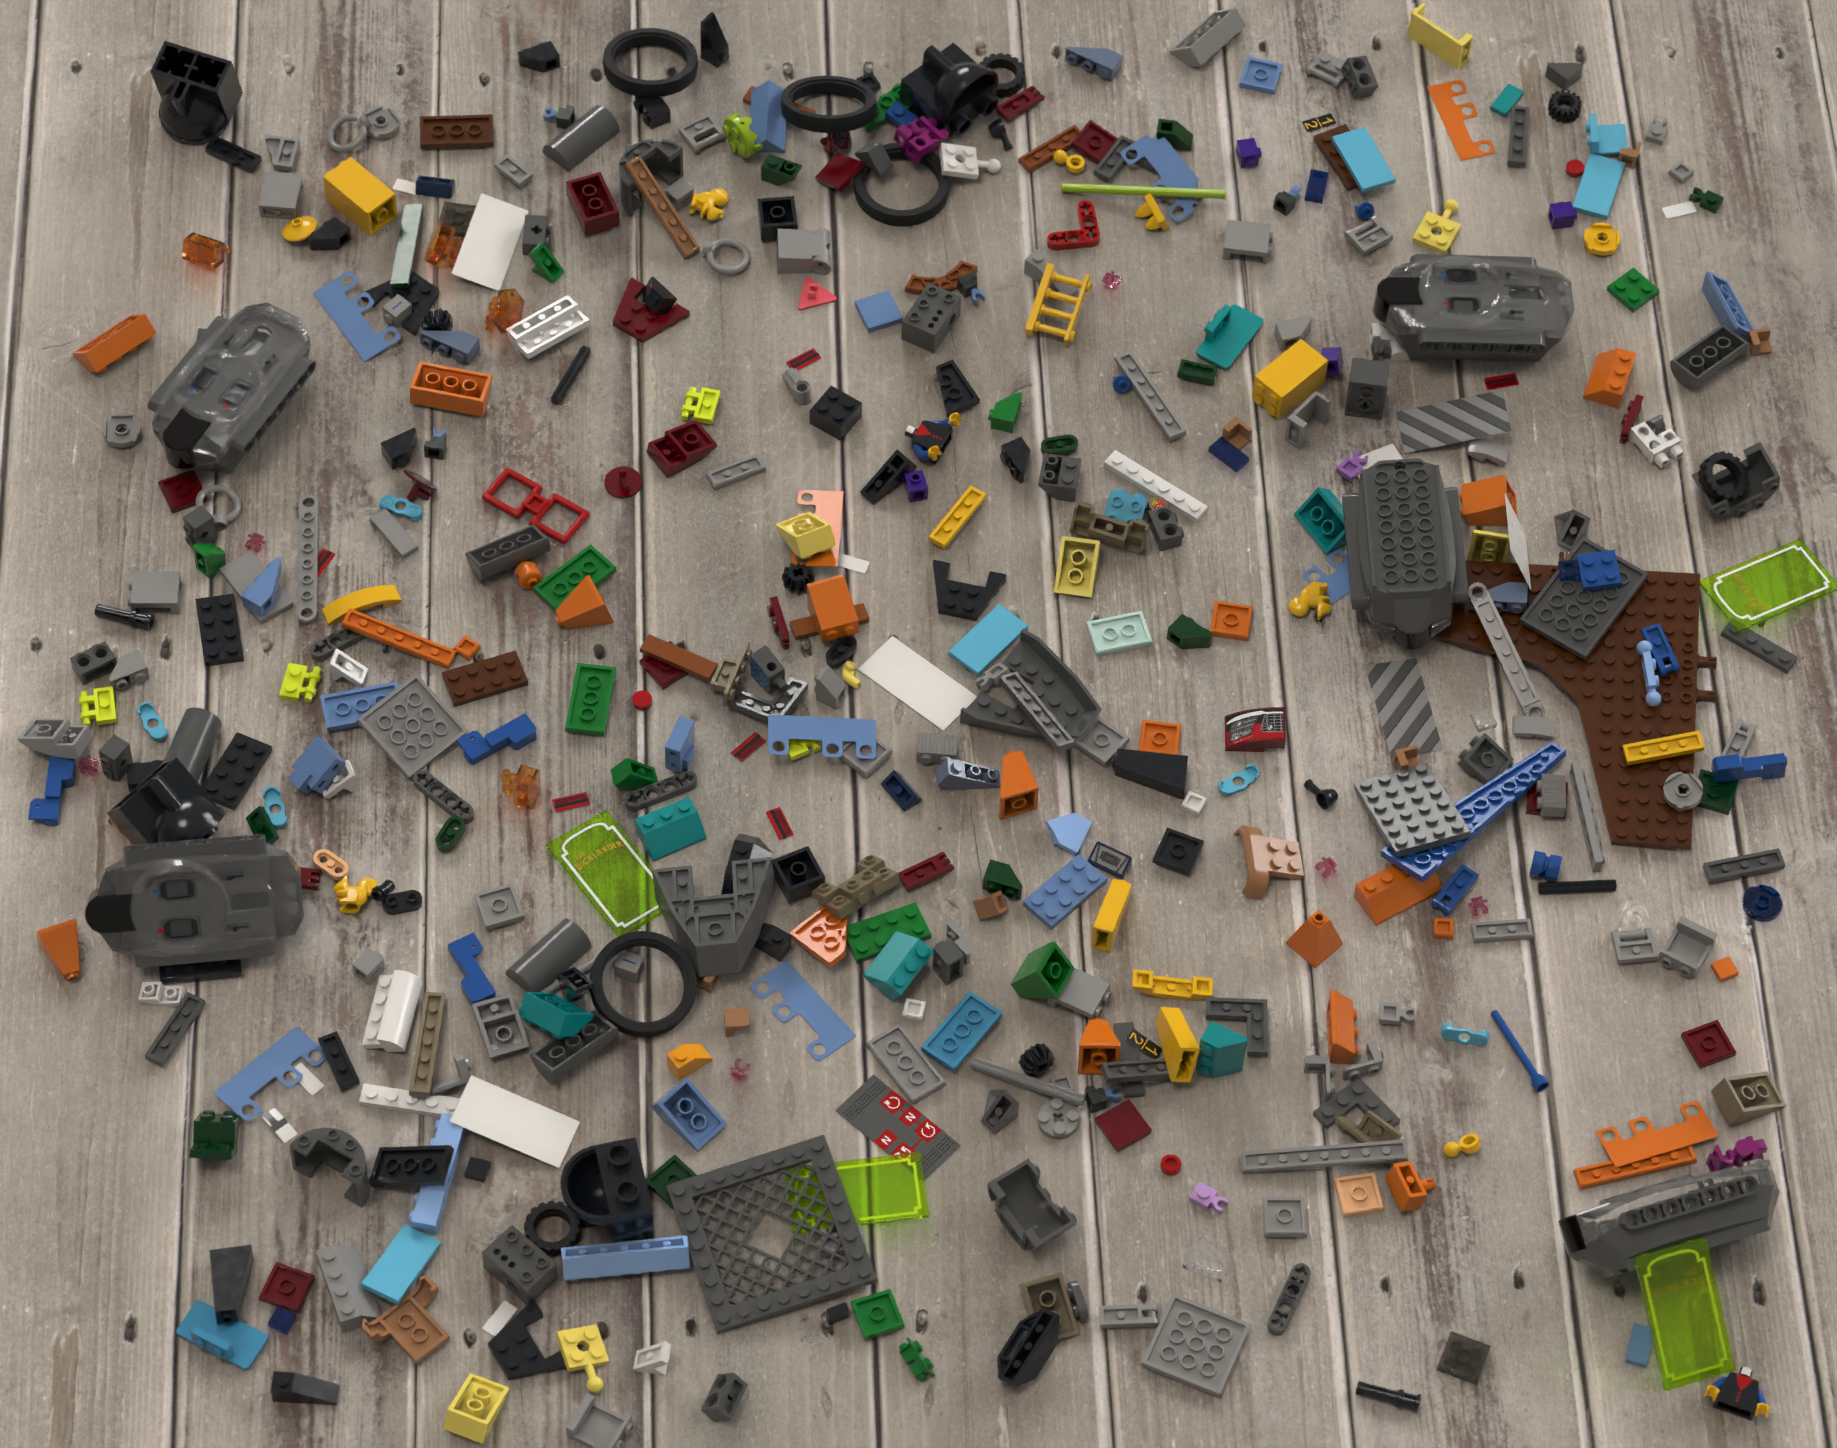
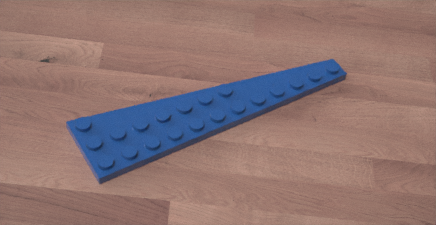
[1381,742,1566,883]

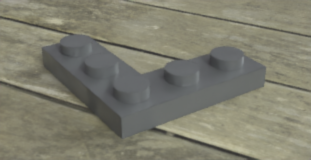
[1093,135,1159,182]
[728,677,808,722]
[1206,997,1268,1056]
[1313,1078,1400,1129]

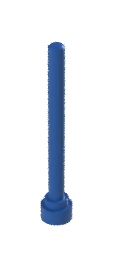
[1491,1010,1549,1092]

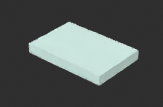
[1086,611,1152,657]

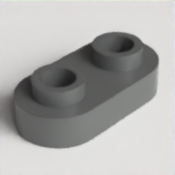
[1066,1280,1089,1321]

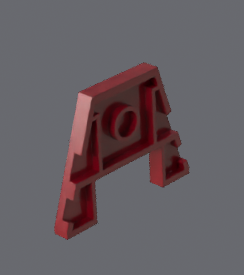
[613,278,690,343]

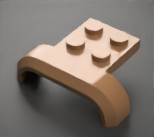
[1233,825,1304,900]
[362,1276,450,1365]

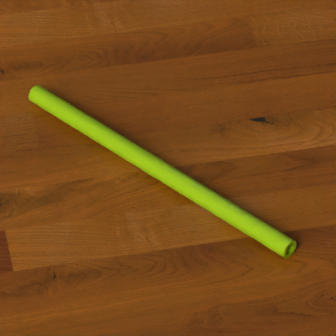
[1062,183,1226,199]

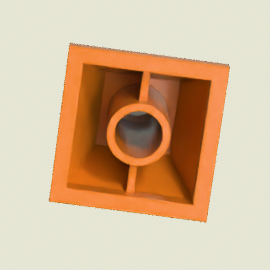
[554,575,614,629]
[1286,910,1343,968]
[36,918,80,981]
[1077,1018,1120,1074]

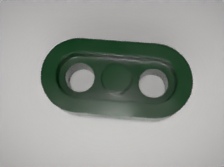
[1041,435,1078,456]
[436,816,466,852]

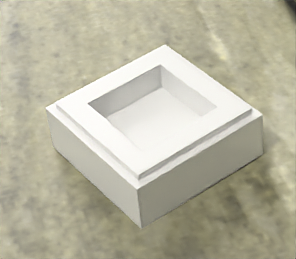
[1180,791,1207,816]
[902,998,926,1022]

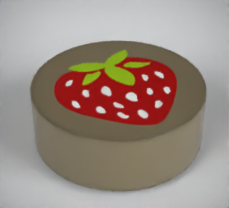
[1148,496,1167,510]

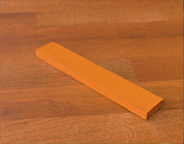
[341,608,457,670]
[1573,1145,1697,1190]

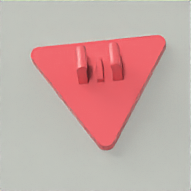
[798,277,837,310]

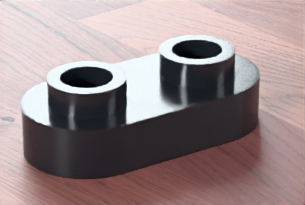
[826,636,857,668]
[382,890,423,915]

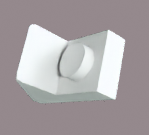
[329,649,368,686]
[322,760,356,799]
[633,1341,671,1375]

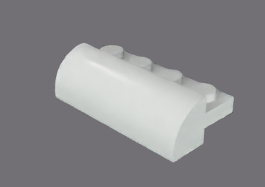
[506,295,590,359]
[362,970,422,1052]

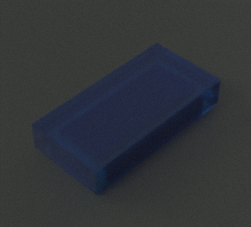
[1304,169,1329,204]
[1208,437,1249,473]

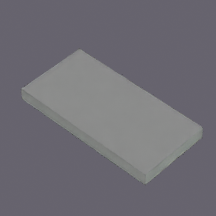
[219,551,293,624]
[866,1023,946,1105]

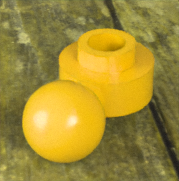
[1053,150,1085,173]
[1443,1134,1481,1158]

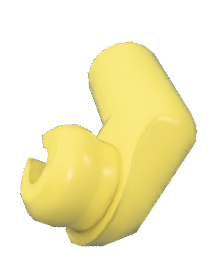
[842,661,862,689]

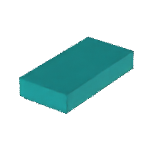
[1490,83,1524,118]

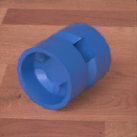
[1529,851,1562,882]

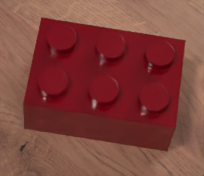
[566,172,620,236]

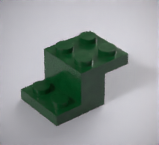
[190,1110,241,1160]

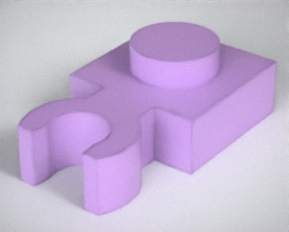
[1189,1182,1228,1215]

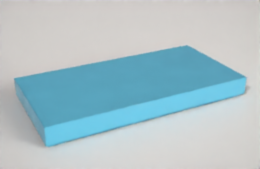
[1331,127,1396,193]
[1573,153,1625,220]
[948,604,1028,676]
[361,1224,441,1305]

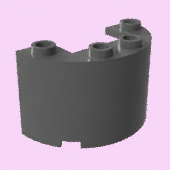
[619,139,683,215]
[1692,442,1780,518]
[289,1128,369,1207]
[987,1159,1077,1252]

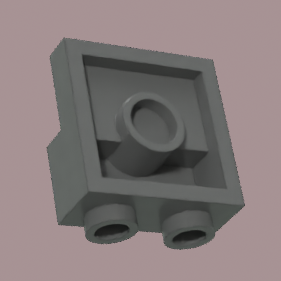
[1457,733,1514,784]

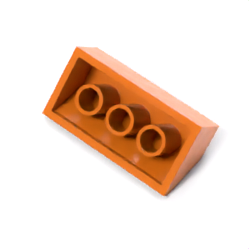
[72,314,156,374]
[410,361,493,417]
[1354,864,1442,926]

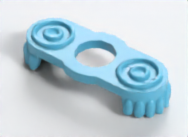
[379,495,423,522]
[137,702,168,742]
[1218,764,1260,796]
[262,786,287,829]
[1441,1023,1490,1046]

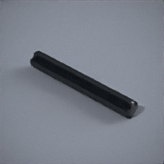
[551,345,591,405]
[1538,879,1617,894]

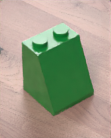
[1010,942,1075,999]

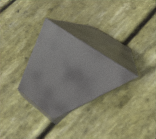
[1554,509,1591,551]
[980,1089,1019,1134]

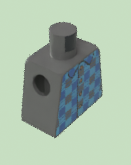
[750,645,789,693]

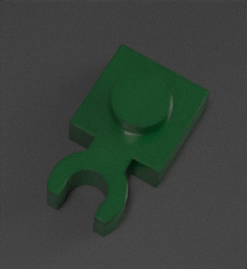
[1689,187,1724,214]

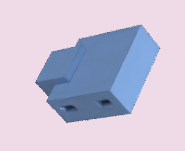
[665,716,695,773]
[289,736,346,794]

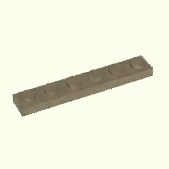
[409,992,446,1097]

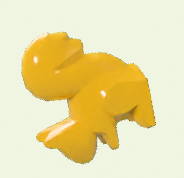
[689,188,729,221]
[1288,581,1332,620]
[333,876,379,914]

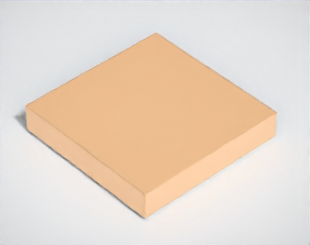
[1334,1172,1384,1218]

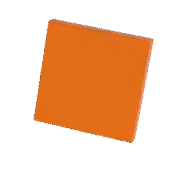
[1210,601,1253,641]
[1138,720,1181,755]

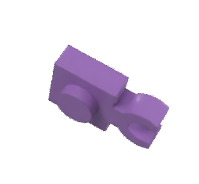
[1336,450,1368,482]

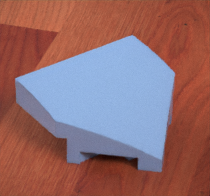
[1045,813,1092,855]

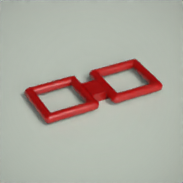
[482,468,590,544]

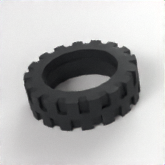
[979,53,1025,98]
[1698,451,1749,503]
[524,1201,580,1257]

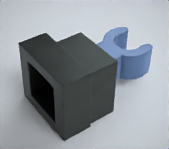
[543,105,575,130]
[1273,185,1302,216]
[957,271,985,305]
[424,427,446,460]
[1084,1085,1121,1113]

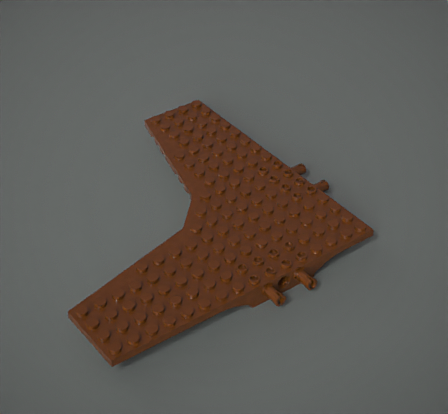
[1387,551,1717,850]

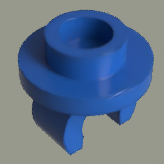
[1355,202,1374,220]
[1113,375,1131,393]

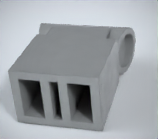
[776,229,832,275]

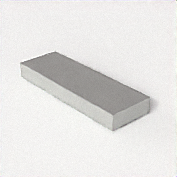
[706,454,766,490]
[370,508,418,559]
[1470,918,1534,944]

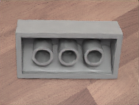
[1169,8,1246,67]
[316,1244,381,1333]

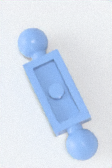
[1637,640,1661,706]

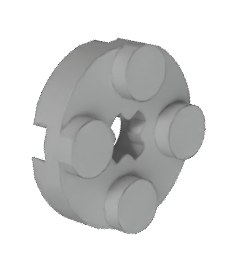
[365,107,399,141]
[103,413,141,448]
[1663,772,1703,812]
[1037,1098,1079,1139]

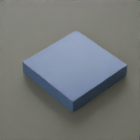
[1239,56,1282,95]
[855,290,903,333]

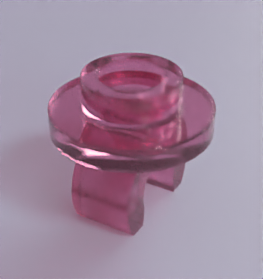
[1102,270,1122,290]
[245,532,266,553]
[78,754,99,775]
[1315,856,1337,878]
[1468,896,1488,916]
[729,1058,751,1080]

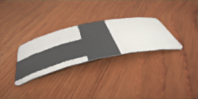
[262,1108,297,1143]

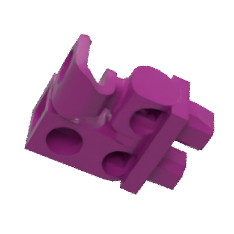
[893,116,949,163]
[1706,1136,1767,1180]

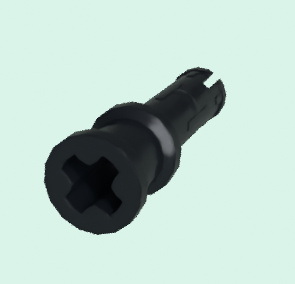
[94,604,155,631]
[1355,1381,1421,1413]

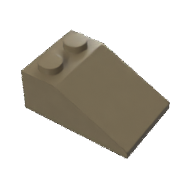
[1711,1072,1786,1125]
[1018,1272,1079,1340]

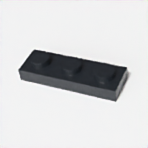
[205,135,262,173]
[318,1031,360,1091]

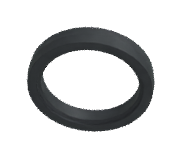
[603,28,698,98]
[781,76,877,133]
[853,142,950,227]
[590,931,697,1037]

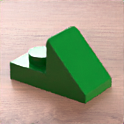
[528,242,564,283]

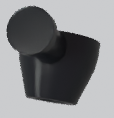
[988,118,1013,151]
[1304,779,1338,810]

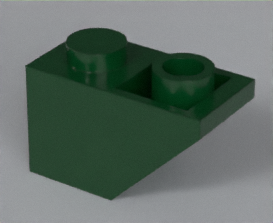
[1156,119,1193,151]
[761,154,802,186]
[1167,614,1213,649]
[982,859,1023,900]

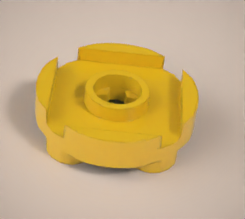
[1583,222,1621,256]

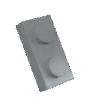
[494,154,533,188]

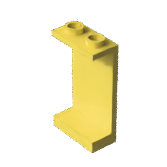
[1408,3,1473,69]

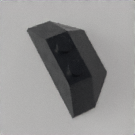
[721,834,773,895]
[997,1307,1060,1387]

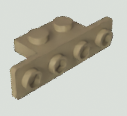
[710,641,752,707]
[1335,1110,1408,1166]

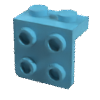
[1586,114,1628,155]
[1104,488,1149,524]

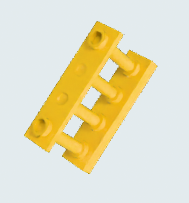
[1025,263,1092,347]

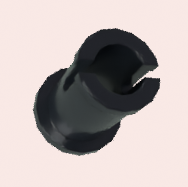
[371,879,395,901]

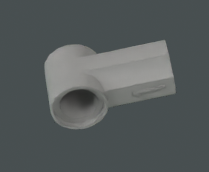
[782,367,811,405]

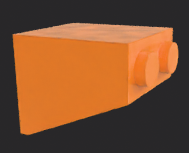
[1459,474,1518,526]
[807,574,859,643]
[999,750,1039,820]

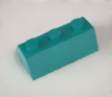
[1294,487,1346,554]
[635,796,707,862]
[862,931,933,1002]
[519,992,594,1039]
[1196,1021,1248,1078]

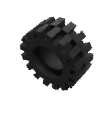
[1548,89,1582,124]

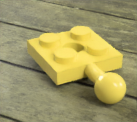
[1412,199,1461,255]
[555,1324,609,1393]

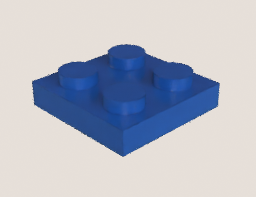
[1576,550,1622,591]

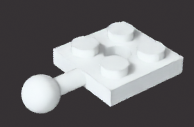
[939,143,1001,180]

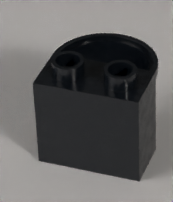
[150,41,243,145]
[899,42,998,138]
[107,757,226,845]
[561,1137,654,1243]

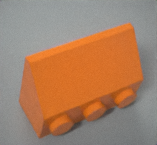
[1583,348,1636,409]
[1327,990,1358,1064]

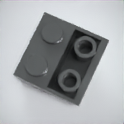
[1038,453,1081,502]

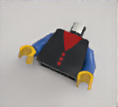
[905,412,962,464]
[1703,1367,1770,1421]

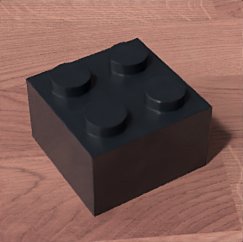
[757,196,798,241]
[810,386,862,441]
[772,846,825,904]

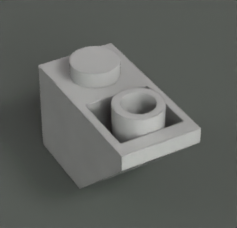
[1274,315,1312,351]
[109,650,149,691]
[814,664,846,710]

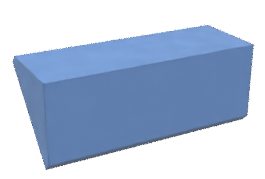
[750,80,786,153]
[1701,271,1754,340]

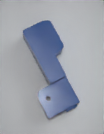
[457,714,537,765]
[1711,753,1787,783]
[28,755,76,825]
[448,932,496,1007]

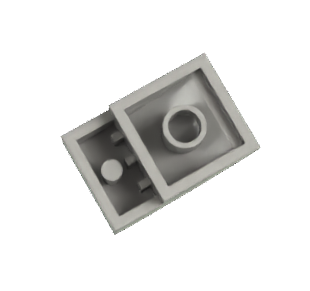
[18,718,93,759]
[472,993,529,1059]

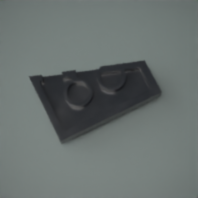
[936,359,980,417]

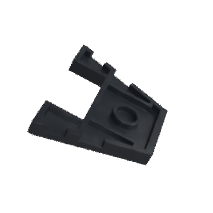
[361,271,439,336]
[933,560,1006,621]
[488,1299,567,1380]

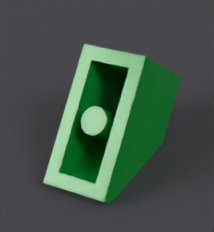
[988,392,1022,433]
[193,543,226,579]
[611,758,658,791]

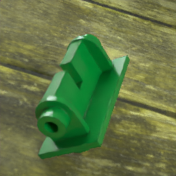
[899,1337,935,1382]

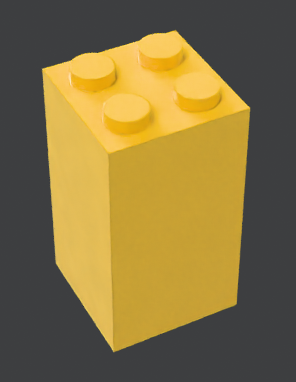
[323,157,397,237]
[1252,339,1328,420]

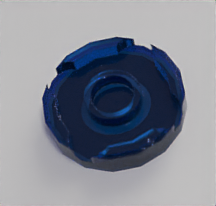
[1742,885,1783,922]

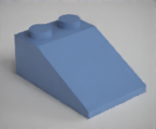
[651,1077,727,1151]

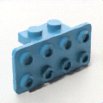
[176,1300,268,1370]

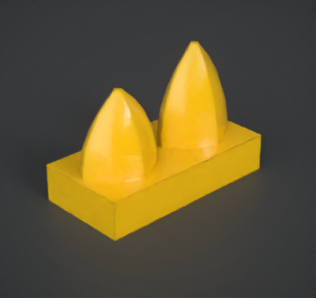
[1134,193,1170,231]

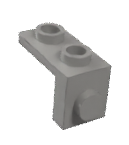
[1342,1040,1383,1081]
[431,1054,471,1095]
[1303,1055,1334,1102]

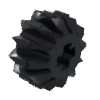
[421,308,453,331]
[782,561,815,594]
[1019,1043,1055,1077]

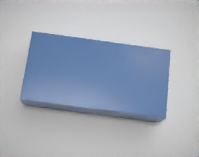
[1625,1323,1655,1368]

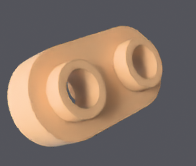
[313,849,349,881]

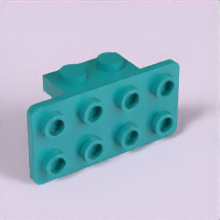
[1196,304,1264,370]

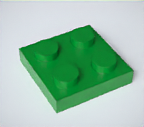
[1607,267,1659,313]
[850,1289,905,1341]

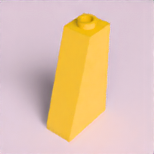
[1091,879,1132,953]
[1156,1007,1200,1083]

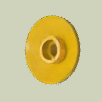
[282,216,318,242]

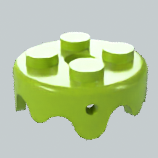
[722,112,763,158]

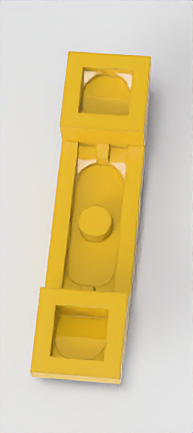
[322,585,402,626]
[1132,969,1213,1000]

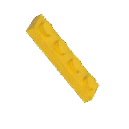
[928,485,986,549]
[1622,730,1705,766]

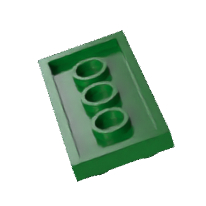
[533,544,616,612]
[565,663,616,736]
[846,902,931,964]

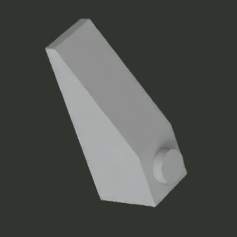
[1024,249,1079,296]

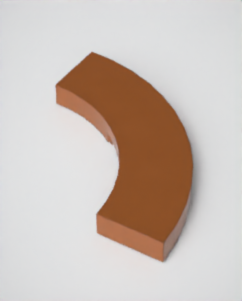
[905,260,978,295]

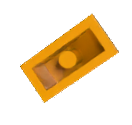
[667,1044,712,1081]

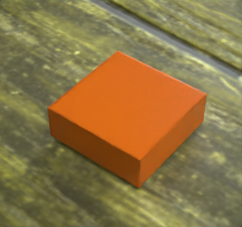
[453,636,481,661]
[1433,918,1454,940]
[1710,956,1739,982]

